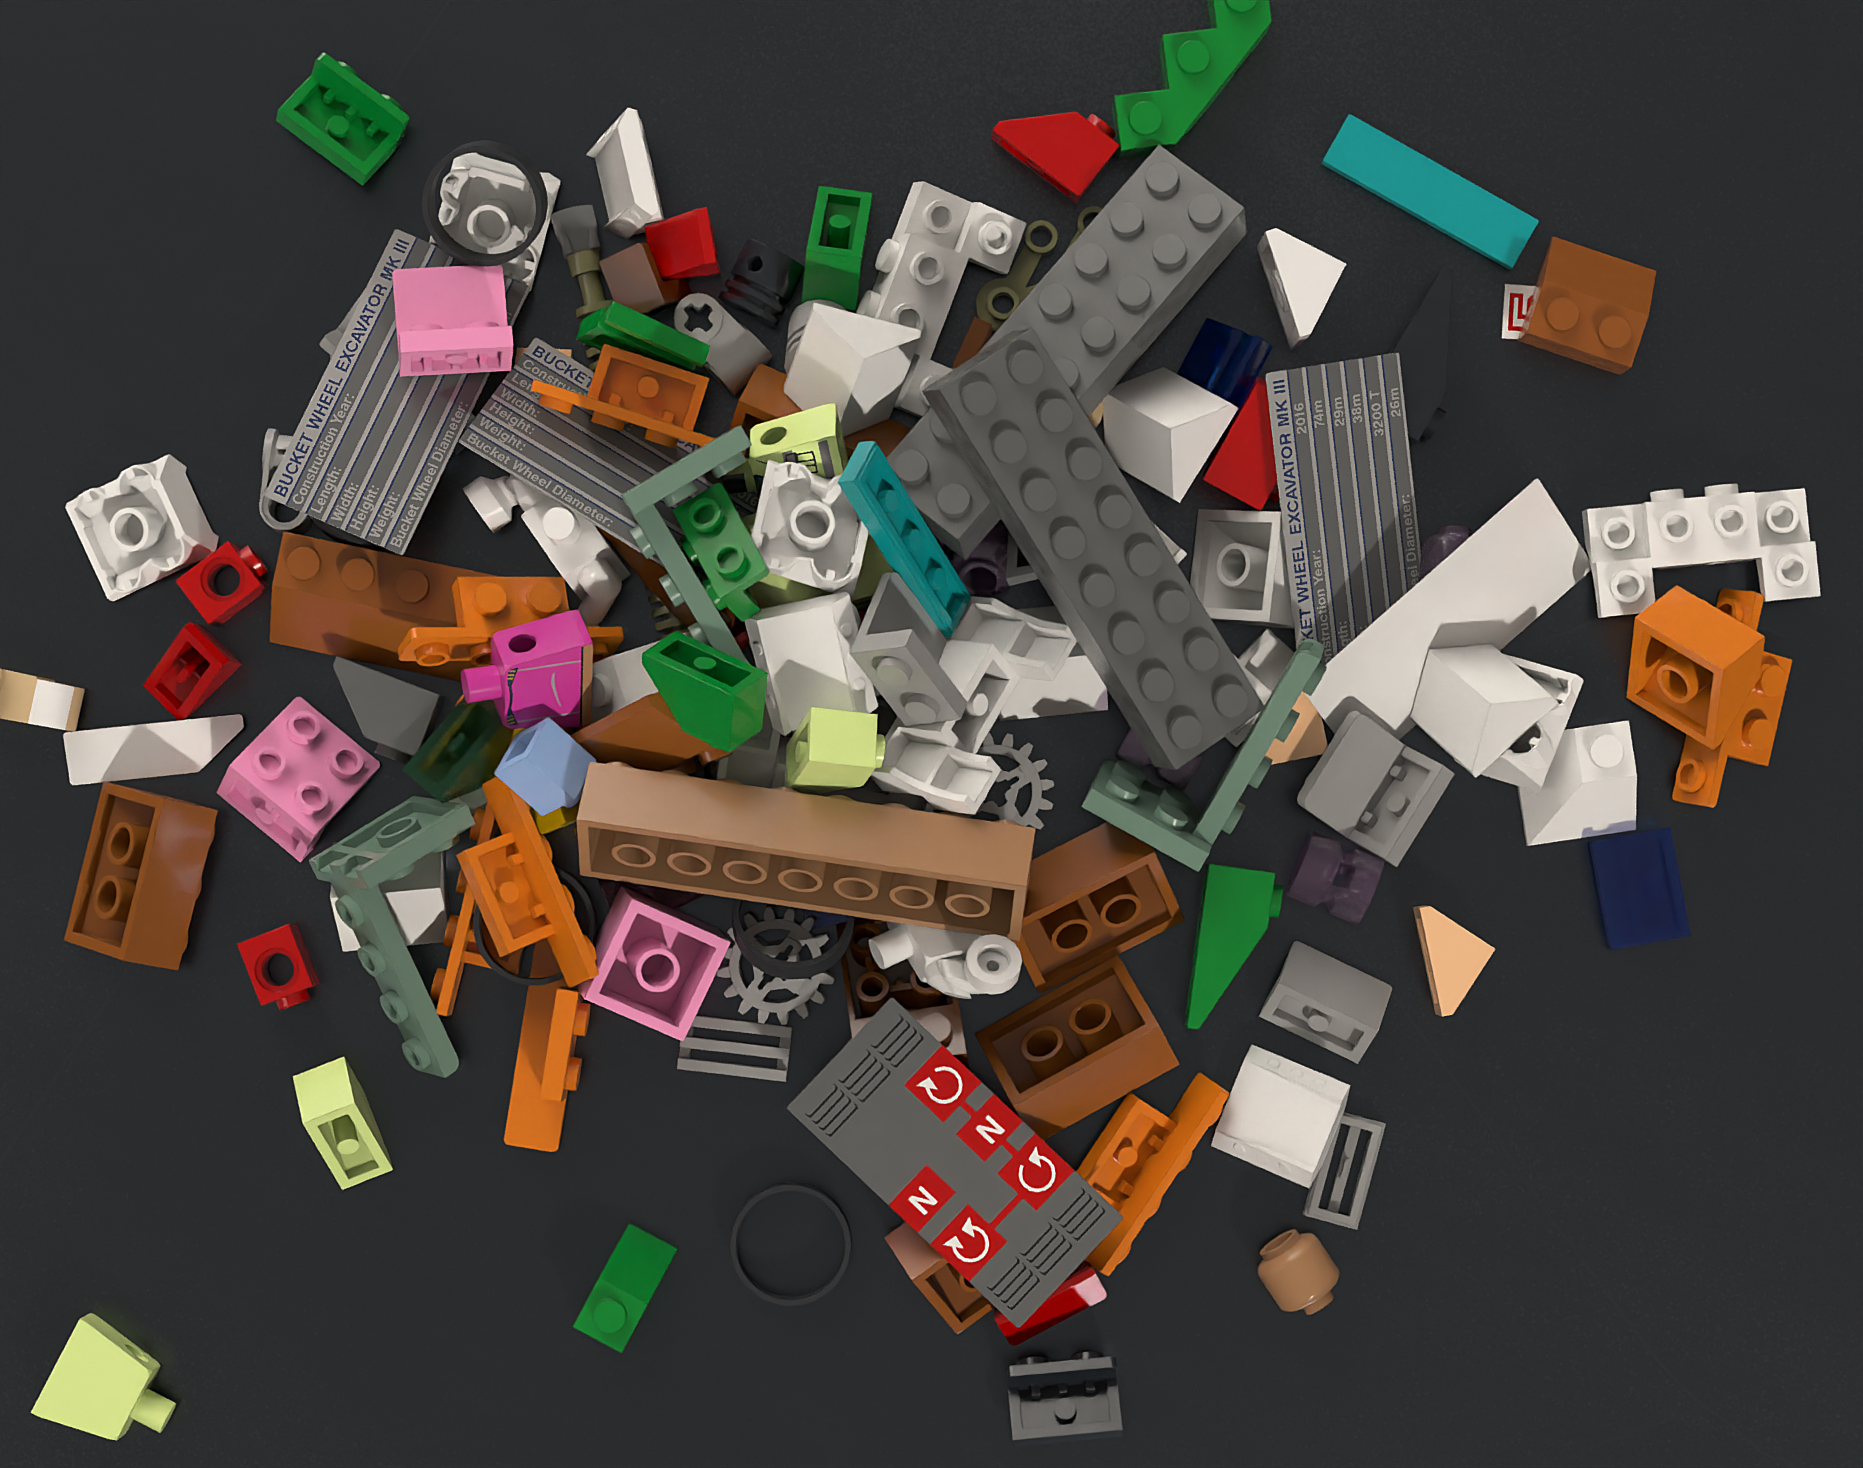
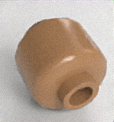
[1257,1229,1340,1315]

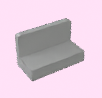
[1259,941,1392,1064]

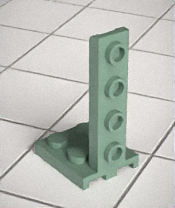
[621,425,752,664]
[1082,639,1327,872]
[309,796,476,1078]

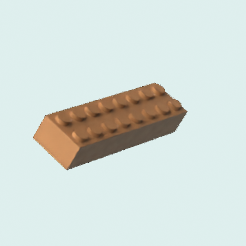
[577,762,1036,941]

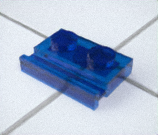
[1177,318,1273,443]
[1589,827,1691,950]

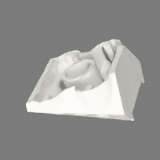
[586,108,664,240]
[429,152,561,291]
[65,454,219,601]
[751,459,868,599]
[745,591,878,736]
[1454,654,1584,795]
[1211,1045,1350,1188]

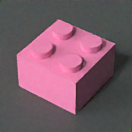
[575,886,731,1041]

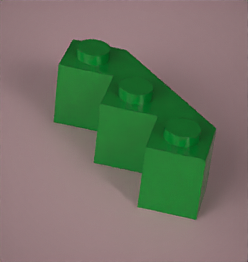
[1112,0,1272,161]

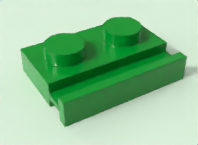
[576,301,710,372]

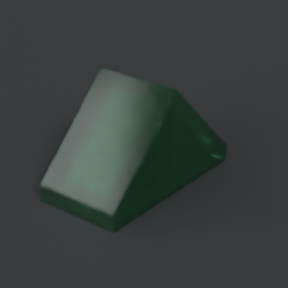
[402,697,512,804]

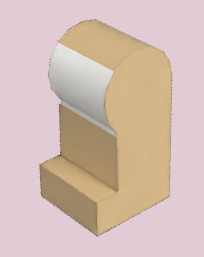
[0,669,85,732]

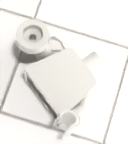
[463,474,631,627]
[869,811,1022,999]

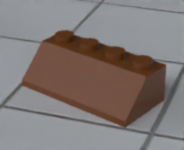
[269,532,500,682]

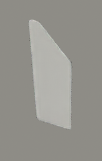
[63,714,244,785]

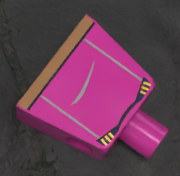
[461,610,593,729]

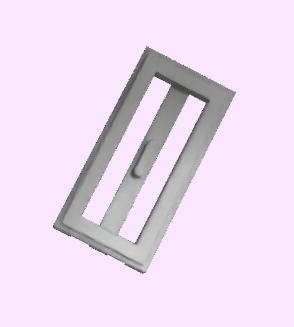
[677,1015,793,1082]
[1303,1112,1386,1230]

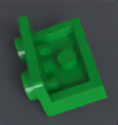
[275,53,409,186]
[672,483,770,622]

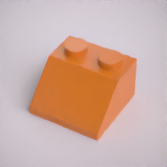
[1626,585,1765,750]

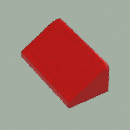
[993,1261,1107,1346]

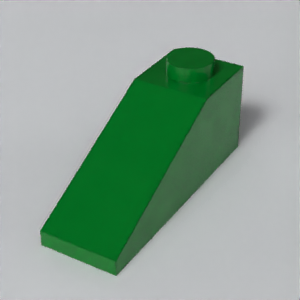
[1184,864,1283,1030]

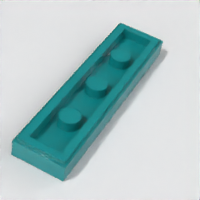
[1321,114,1539,270]
[838,441,971,638]

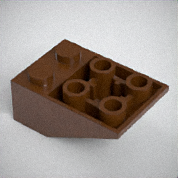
[835,918,969,1070]

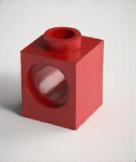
[175,541,269,627]
[237,923,321,1011]

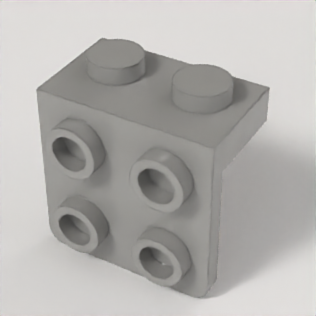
[849,572,967,726]
[1297,710,1455,867]

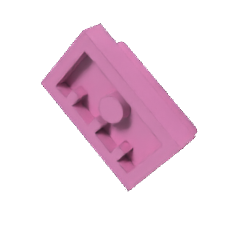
[392,265,513,377]
[217,697,380,862]

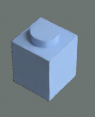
[494,717,597,816]

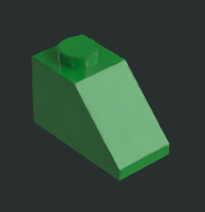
[802,186,873,310]
[641,631,768,753]
[573,1223,678,1353]

